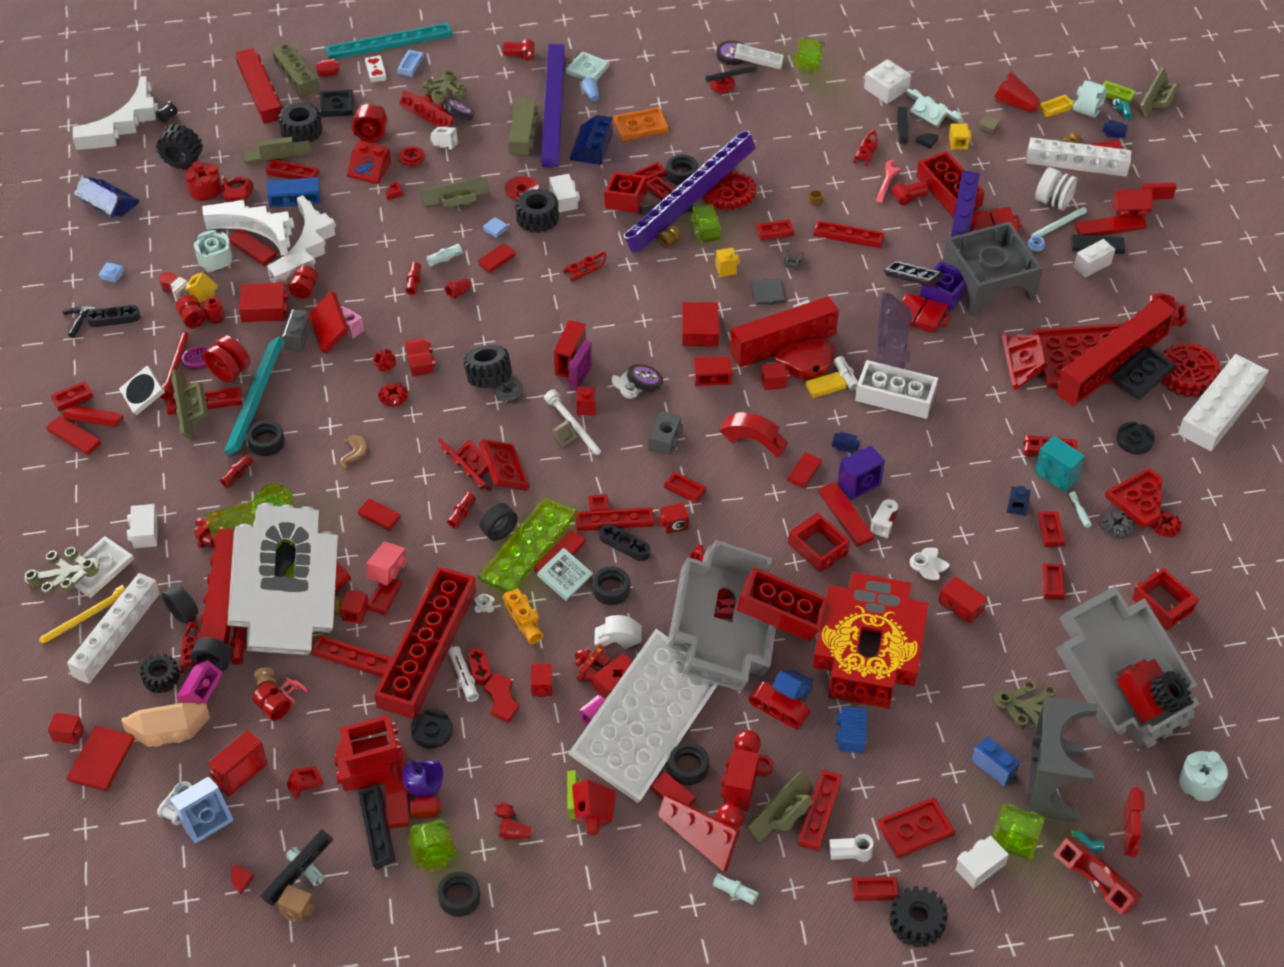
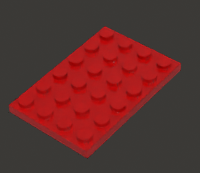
[1032,324,1122,388]

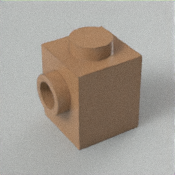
[277,885,315,923]

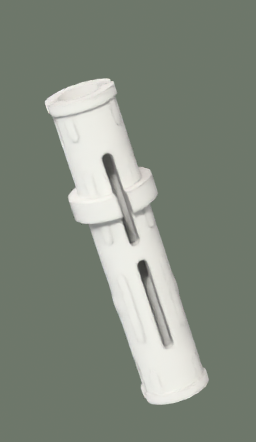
[448,646,479,702]

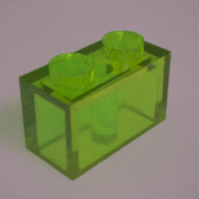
[690,204,721,243]

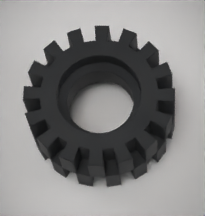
[140,653,180,693]
[1150,671,1191,712]

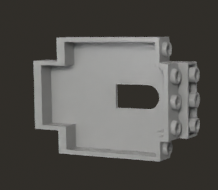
[667,540,776,692]
[1055,586,1200,749]

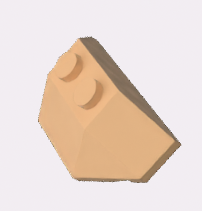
[122,703,210,747]

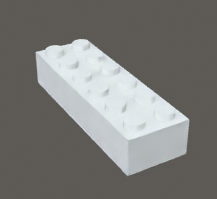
[1178,354,1269,452]

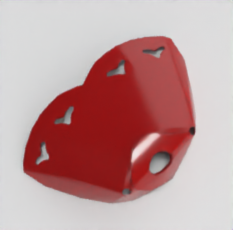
[775,338,835,380]

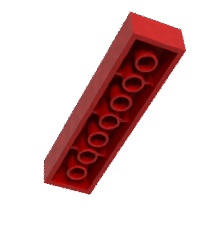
[1056,298,1176,407]
[374,566,477,719]

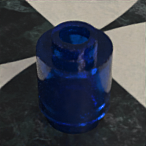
[1102,120,1128,139]
[832,432,861,454]

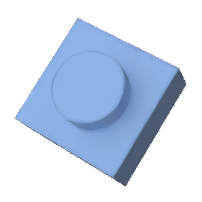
[99,262,124,283]

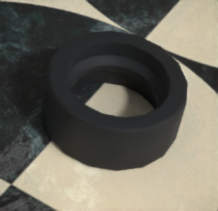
[666,154,698,185]
[247,420,285,456]
[479,503,518,541]
[592,566,630,605]
[161,584,198,623]
[190,637,233,671]
[669,742,709,785]
[437,871,481,917]

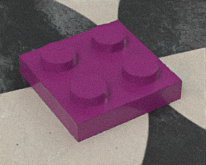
[568,340,592,392]

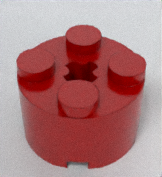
[352,104,388,143]
[185,161,222,201]

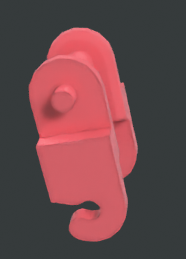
[277,678,307,705]

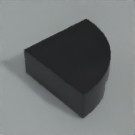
[916,133,939,149]

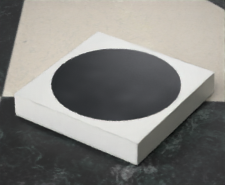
[119,366,165,415]

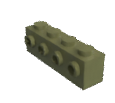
[272,43,319,98]
[509,98,539,155]

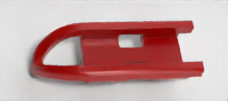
[853,129,878,166]
[563,251,606,282]
[179,621,200,673]

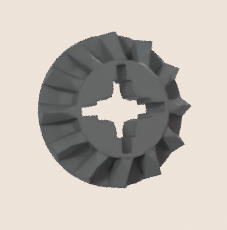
[493,378,523,403]
[1101,511,1133,538]

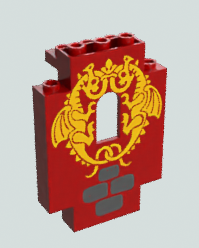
[812,572,929,709]

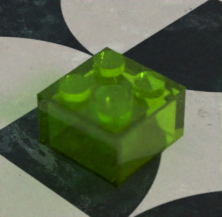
[992,803,1045,860]

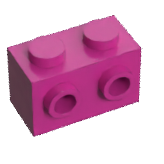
[176,660,223,704]

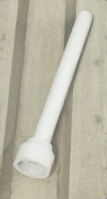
[544,389,601,455]

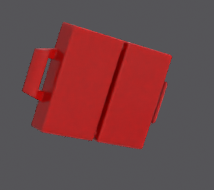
[971,206,1022,232]
[891,293,951,333]
[1124,786,1145,858]

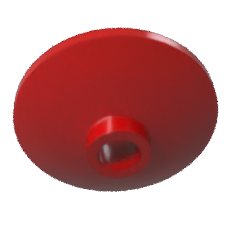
[505,176,538,200]

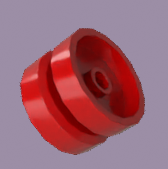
[203,335,251,383]

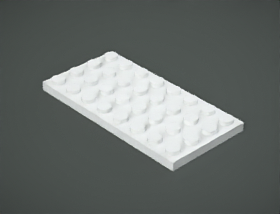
[568,629,718,803]

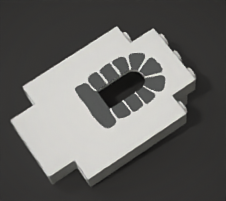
[227,503,338,655]

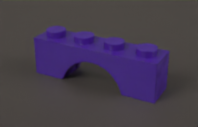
[951,170,980,237]

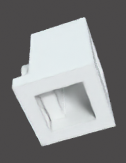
[431,127,458,150]

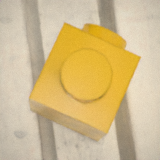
[949,123,972,150]
[715,248,740,277]
[185,272,218,303]

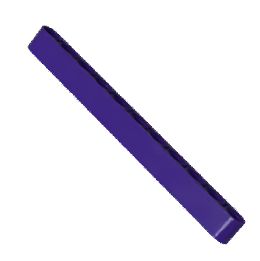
[541,44,565,167]
[624,131,756,252]

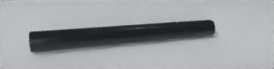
[705,65,758,82]

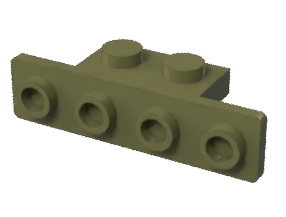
[1140,67,1179,117]
[243,137,311,164]
[421,176,490,209]
[171,370,208,440]
[746,771,813,843]

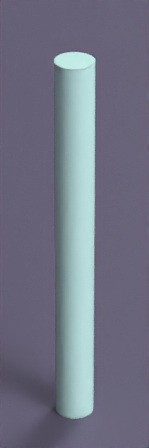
[1031,207,1087,237]

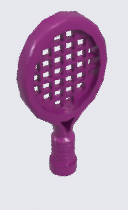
[181,346,209,369]

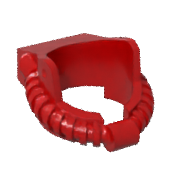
[221,176,254,204]
[1149,293,1187,327]

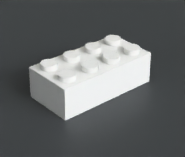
[855,360,938,419]

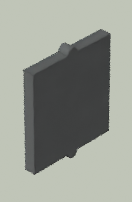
[751,278,785,305]

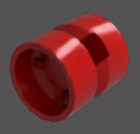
[289,265,318,299]
[175,295,206,329]
[252,682,292,721]

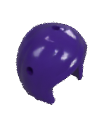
[402,760,444,797]

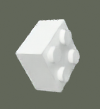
[864,59,911,104]

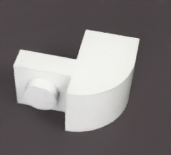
[594,615,642,649]

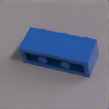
[267,177,321,208]

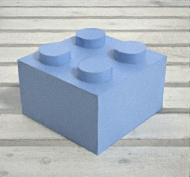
[170,777,234,844]

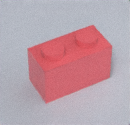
[366,541,407,585]

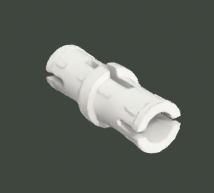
[833,356,858,391]

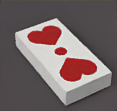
[365,56,387,83]

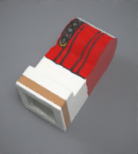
[159,272,191,302]
[870,499,898,539]

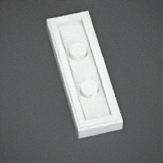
[734,43,784,70]

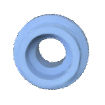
[1027,236,1045,252]

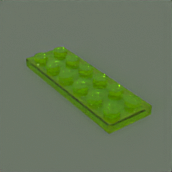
[478,497,578,592]

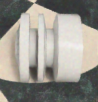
[1035,167,1077,211]

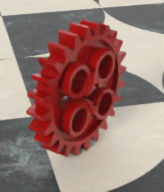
[702,171,757,212]

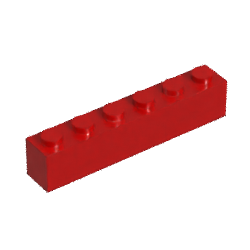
[235,48,283,124]
[197,528,235,645]

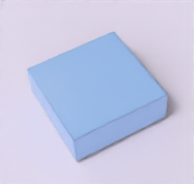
[483,217,508,238]

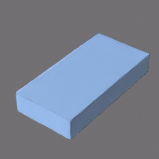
[397,50,424,77]

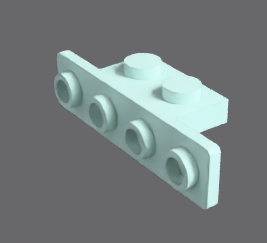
[906,88,964,128]

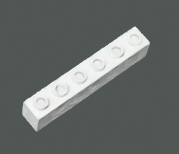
[1026,137,1131,177]
[67,573,160,684]

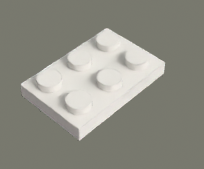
[68,536,134,598]

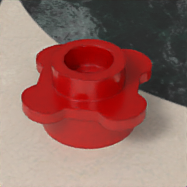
[494,802,516,820]

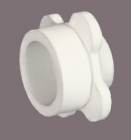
[474,594,494,613]

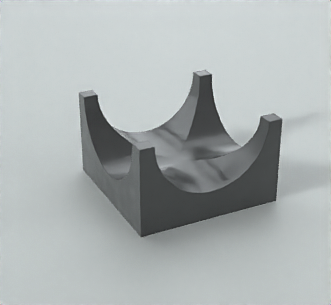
[942,222,1043,316]
[1027,696,1097,823]

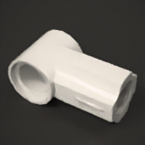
[829,834,873,862]

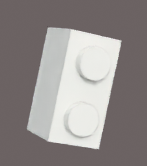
[549,174,580,212]
[1074,239,1115,278]
[127,504,158,549]
[956,836,1009,889]

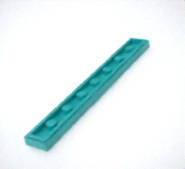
[325,22,452,59]
[224,336,284,456]

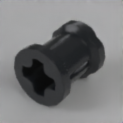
[156,101,178,123]

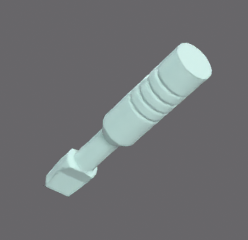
[1069,491,1092,528]

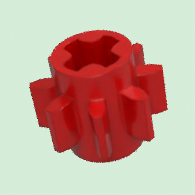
[373,349,396,372]

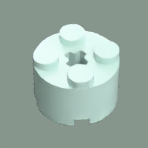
[1073,80,1107,118]
[194,230,232,272]
[1179,751,1228,801]

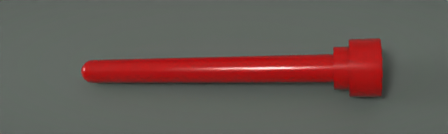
[160,332,189,400]

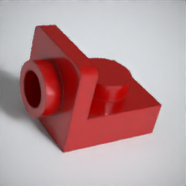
[287,766,323,799]

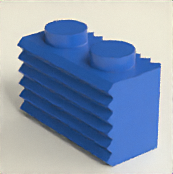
[772,669,813,700]
[835,706,868,754]
[971,737,1020,787]

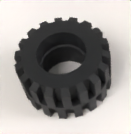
[279,102,323,143]
[156,124,203,170]
[516,188,559,233]
[463,345,512,388]

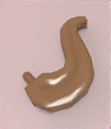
[340,435,368,469]

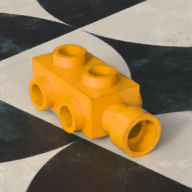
[502,588,543,644]

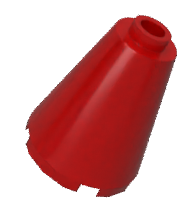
[993,71,1041,113]

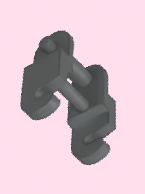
[783,249,804,270]

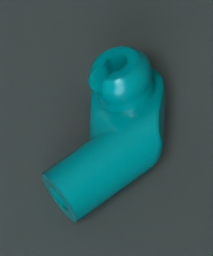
[1113,99,1132,119]
[1072,830,1104,851]

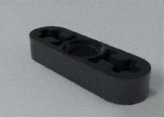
[897,106,908,144]
[86,305,141,327]
[600,524,650,561]

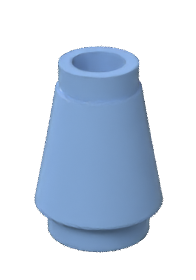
[581,77,600,102]

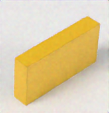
[1038,95,1074,118]
[805,372,847,398]

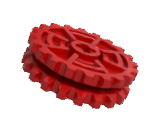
[1162,342,1221,397]

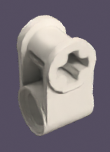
[157,781,192,826]

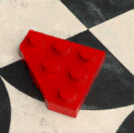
[1105,468,1162,529]

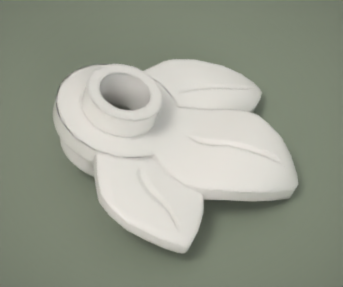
[612,370,642,399]
[910,548,949,581]

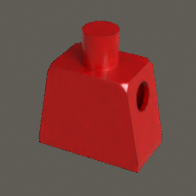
[572,779,616,835]

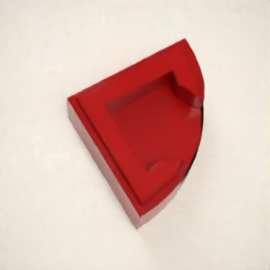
[386,181,404,201]
[231,864,254,894]

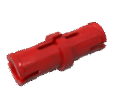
[405,262,421,295]
[219,454,254,488]
[447,492,476,528]
[230,626,247,665]

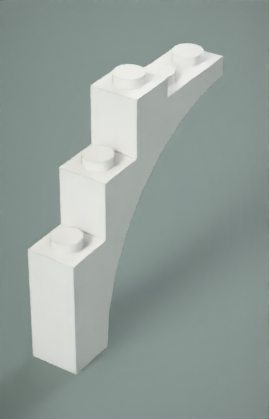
[73,76,159,150]
[267,195,336,285]
[202,200,294,256]

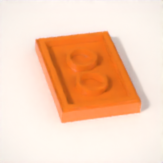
[613,107,669,141]

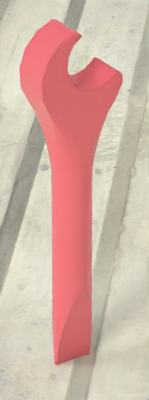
[876,160,900,203]

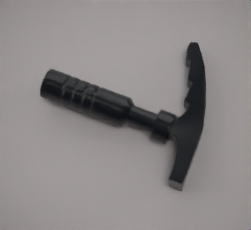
[62,307,97,338]

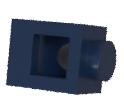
[1007,486,1031,516]

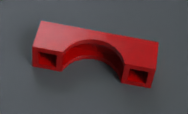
[1053,836,1143,915]

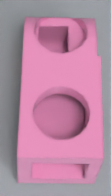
[341,306,365,338]

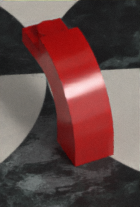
[719,413,788,457]

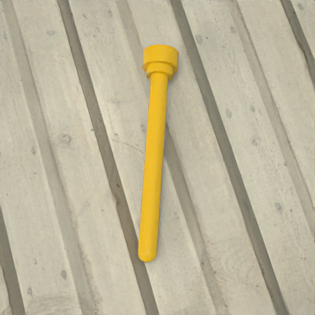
[39,585,126,644]

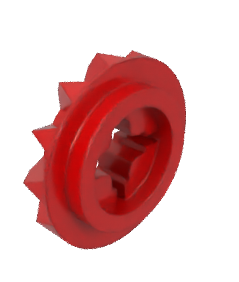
[710,77,736,94]
[398,146,425,167]
[378,382,408,407]
[1151,510,1182,537]

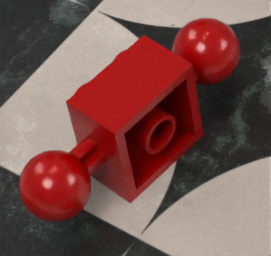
[716,730,761,829]

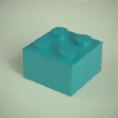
[1034,436,1085,493]

